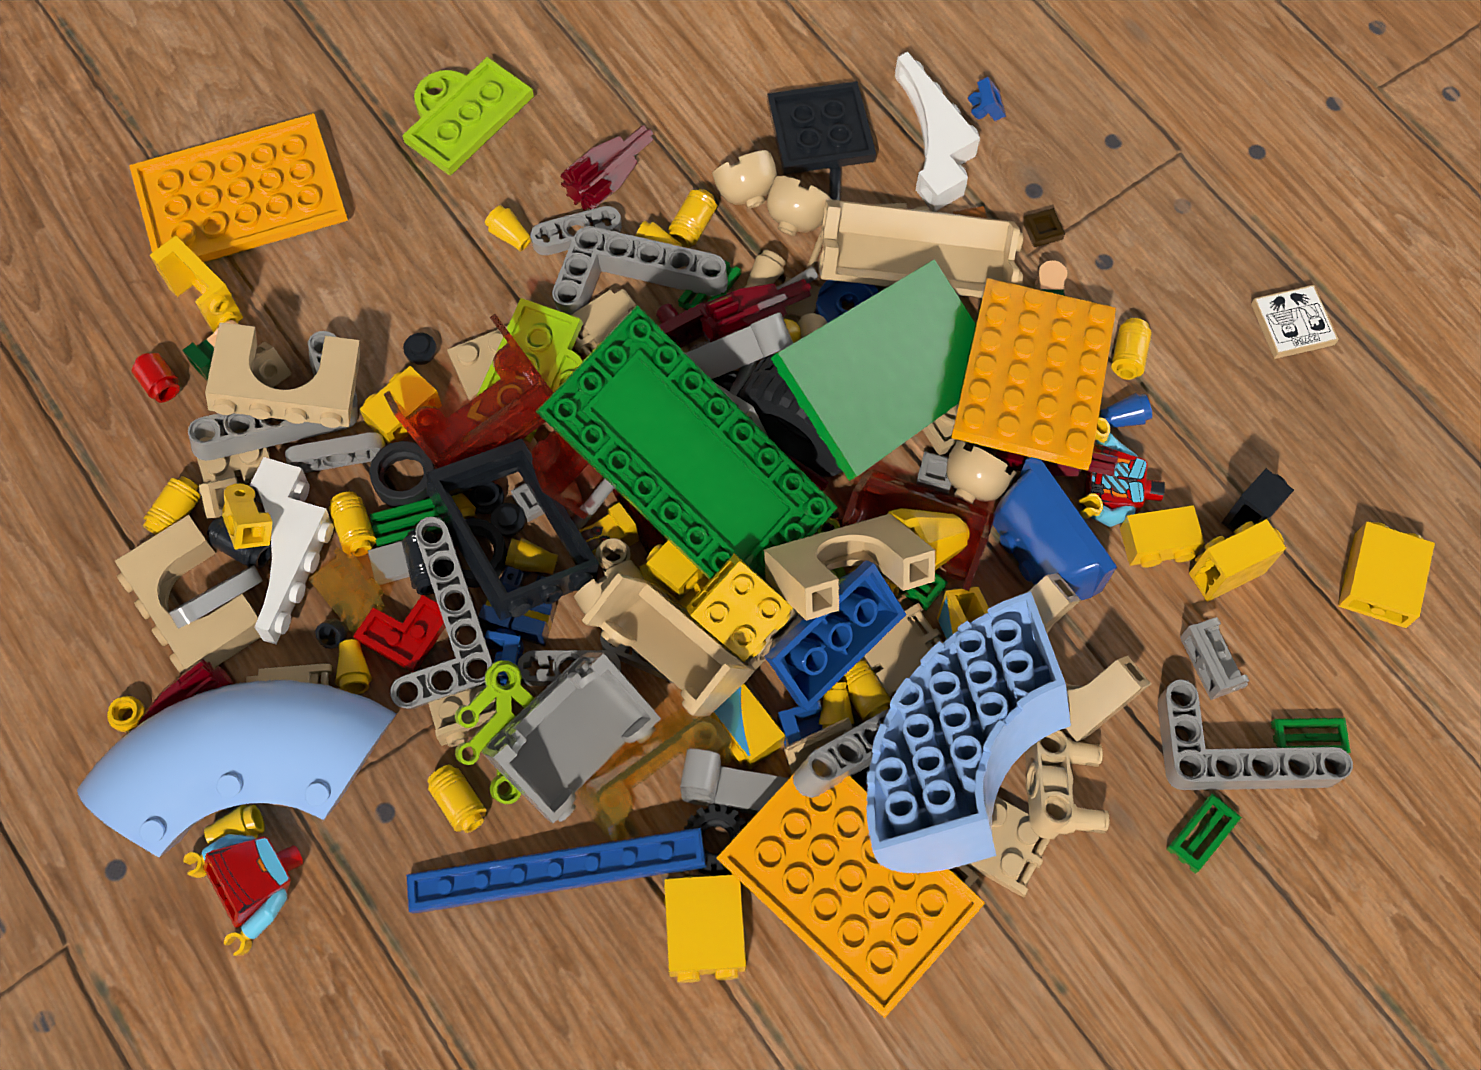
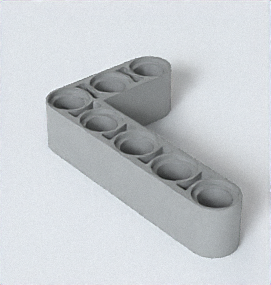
[552,226,728,315]
[685,312,793,380]
[188,331,358,461]
[390,517,493,709]
[1157,679,1353,790]
[793,707,950,798]
[680,749,789,815]

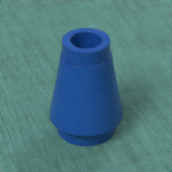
[1100,393,1153,428]

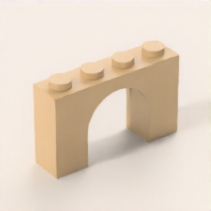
[205,322,360,428]
[764,514,935,621]
[115,515,261,674]
[1027,573,1151,742]

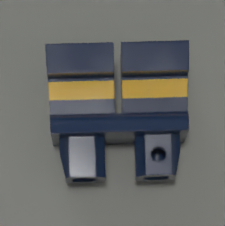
[478,566,557,646]

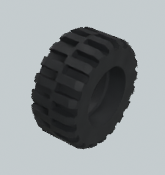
[736,353,843,477]

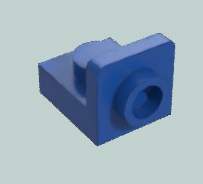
[485,629,524,685]

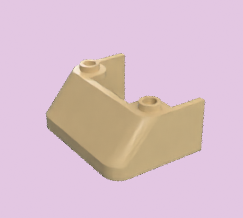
[581,573,755,717]

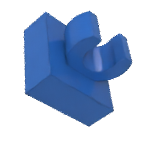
[968,77,1006,121]

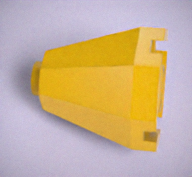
[888,508,969,570]

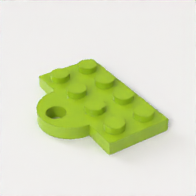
[402,57,534,176]
[467,298,583,443]

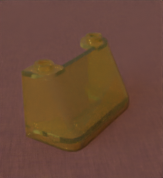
[578,709,732,842]

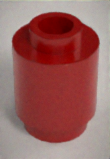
[132,353,180,403]

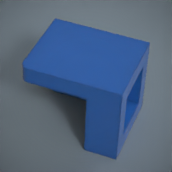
[777,702,822,746]

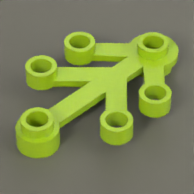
[455,660,535,804]

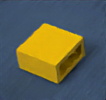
[1189,519,1287,602]
[686,554,793,662]

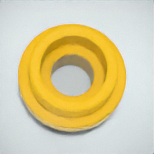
[107,696,145,732]

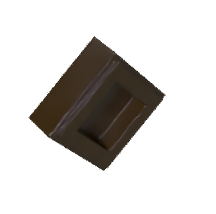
[1022,208,1065,248]

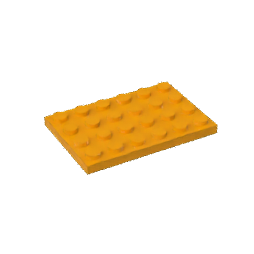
[129,113,348,275]
[951,278,1116,471]
[716,747,985,1018]

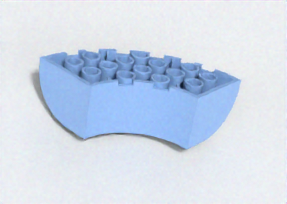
[866,591,1071,873]
[77,680,397,857]

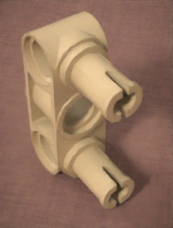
[1025,730,1109,839]

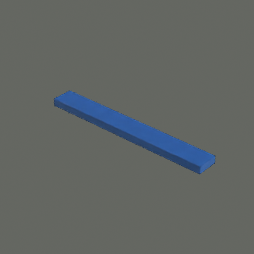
[406,828,706,914]

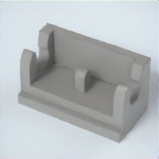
[1180,617,1250,700]

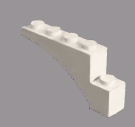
[895,52,980,212]
[249,457,334,645]

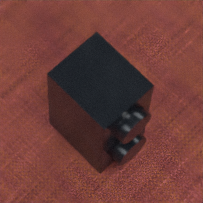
[1221,468,1294,532]

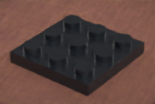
[767,81,876,174]

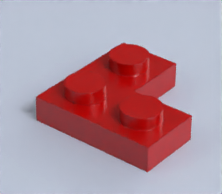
[353,595,450,673]

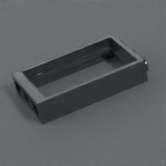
[427,438,599,621]

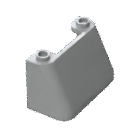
[482,652,661,823]

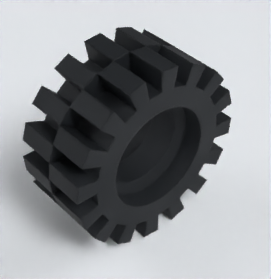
[684,804,746,876]

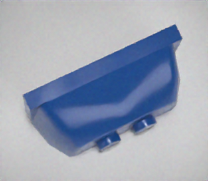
[991,457,1117,600]
[764,560,906,711]

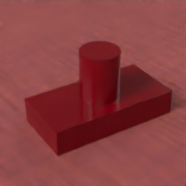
[656,302,704,348]

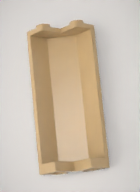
[819,199,1023,297]

